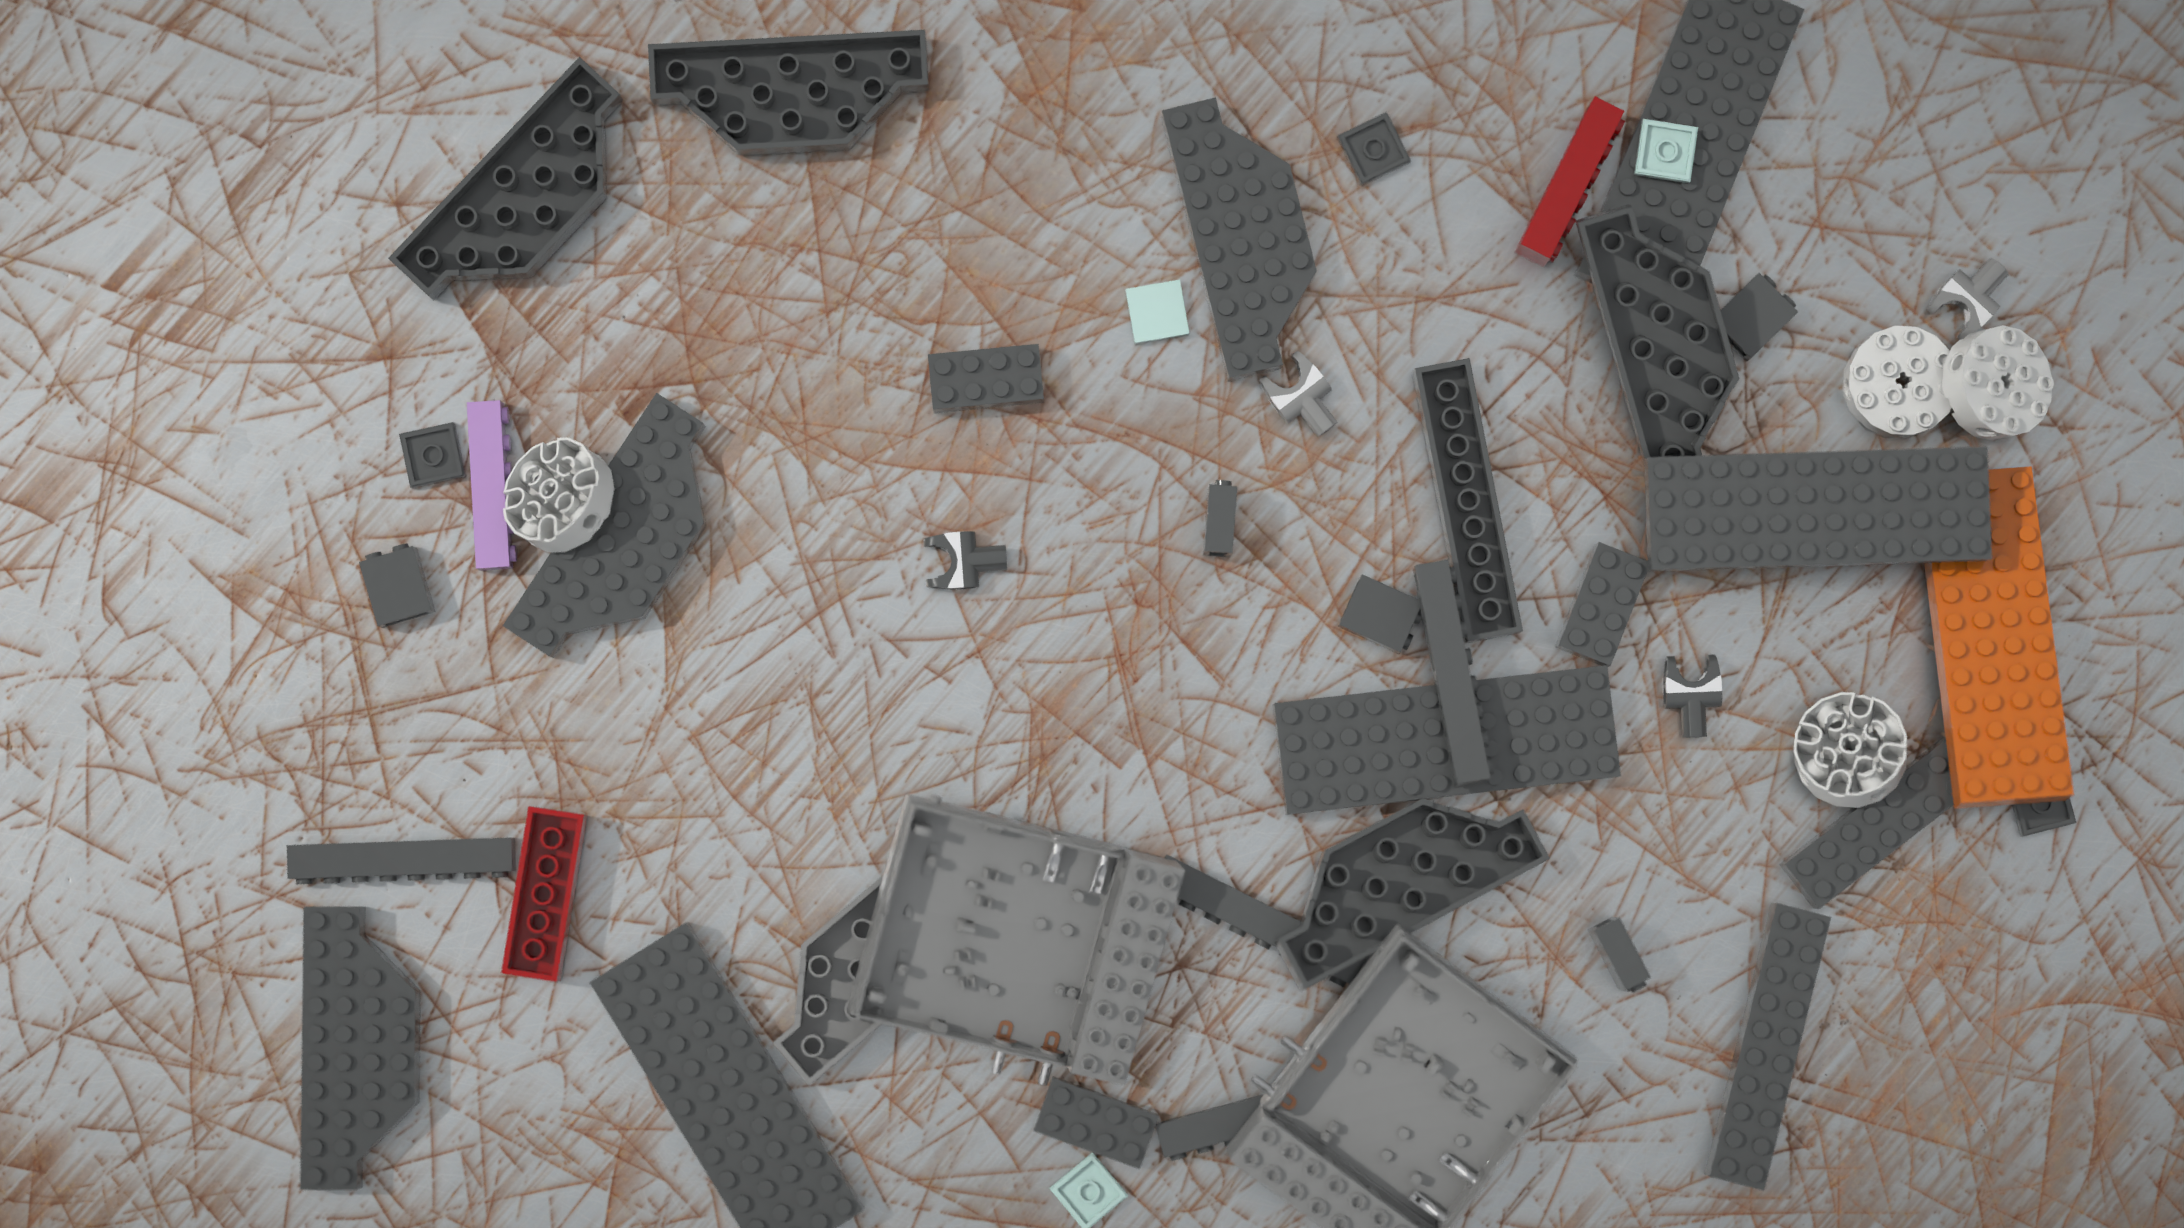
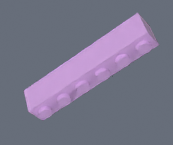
[467,400,517,571]

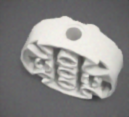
[1942,325,2054,441]
[1843,326,1951,439]
[503,437,614,553]
[1794,692,1907,808]

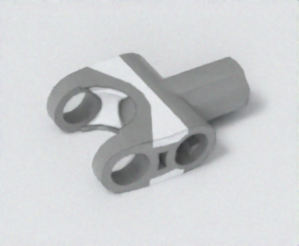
[1926,258,2009,340]
[1259,351,1338,437]

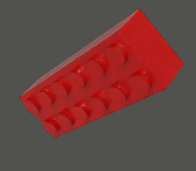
[1514,96,1625,267]
[501,806,588,982]

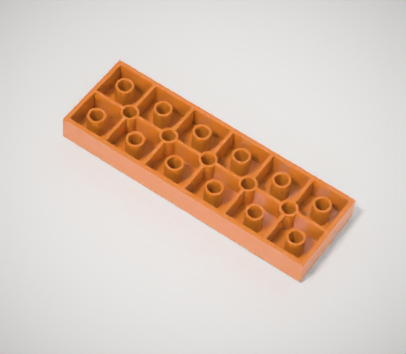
[1924,466,2074,809]

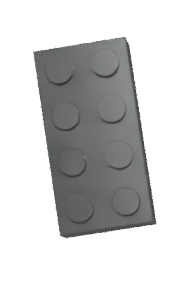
[928,344,1044,413]
[1555,542,1648,667]
[1034,1076,1159,1169]

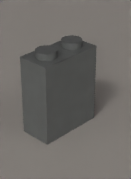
[1721,273,1798,361]
[1203,480,1238,558]
[359,543,435,628]
[1338,574,1422,654]
[1588,917,1651,993]

